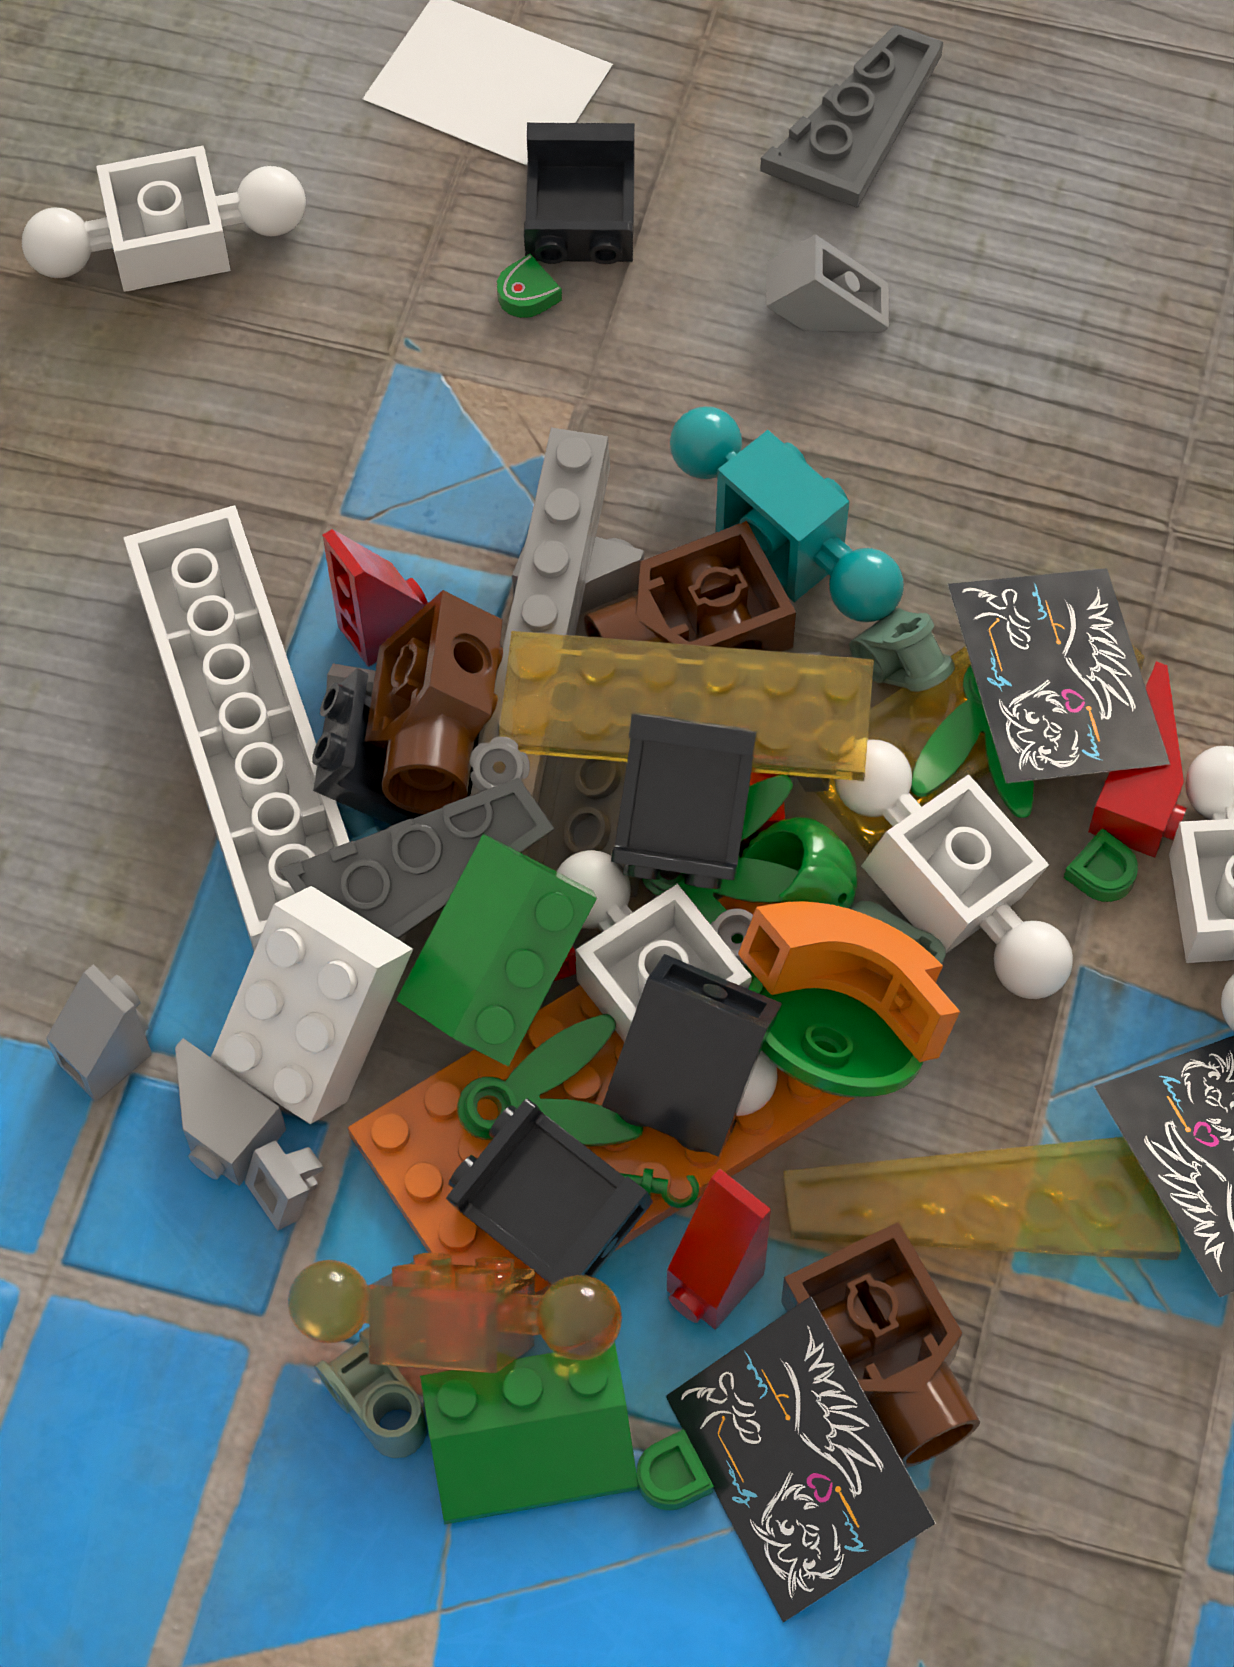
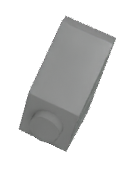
[766,234,889,332]
[175,1038,286,1186]

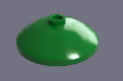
[748,976,923,1098]

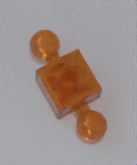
[288,1253,622,1373]

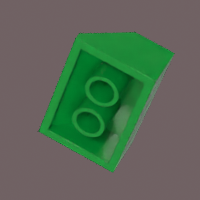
[396,834,597,1067]
[420,1342,639,1525]

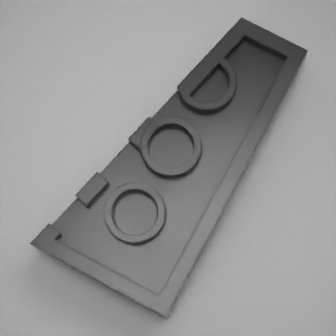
[760,25,943,208]
[279,778,555,939]

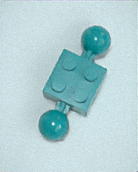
[670,406,904,622]

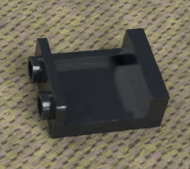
[524,122,635,264]
[312,668,480,826]
[610,712,758,889]
[602,954,782,1157]
[446,1098,653,1302]

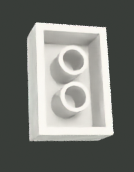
[211,886,413,1124]

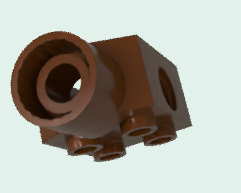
[584,521,796,668]
[365,590,503,814]
[781,1221,980,1468]

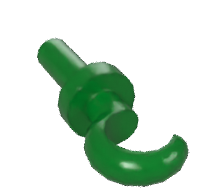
[620,1168,699,1208]

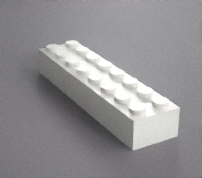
[123,505,349,951]

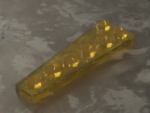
[782,1137,1181,1260]

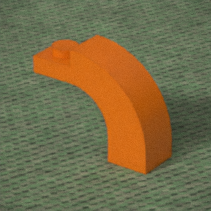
[738,902,960,1062]

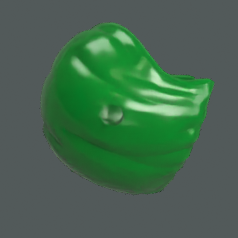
[741,817,858,909]

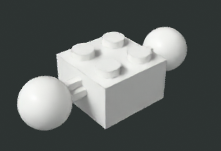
[22,145,306,292]
[835,740,1073,999]
[1169,746,1234,1031]
[557,850,778,1116]

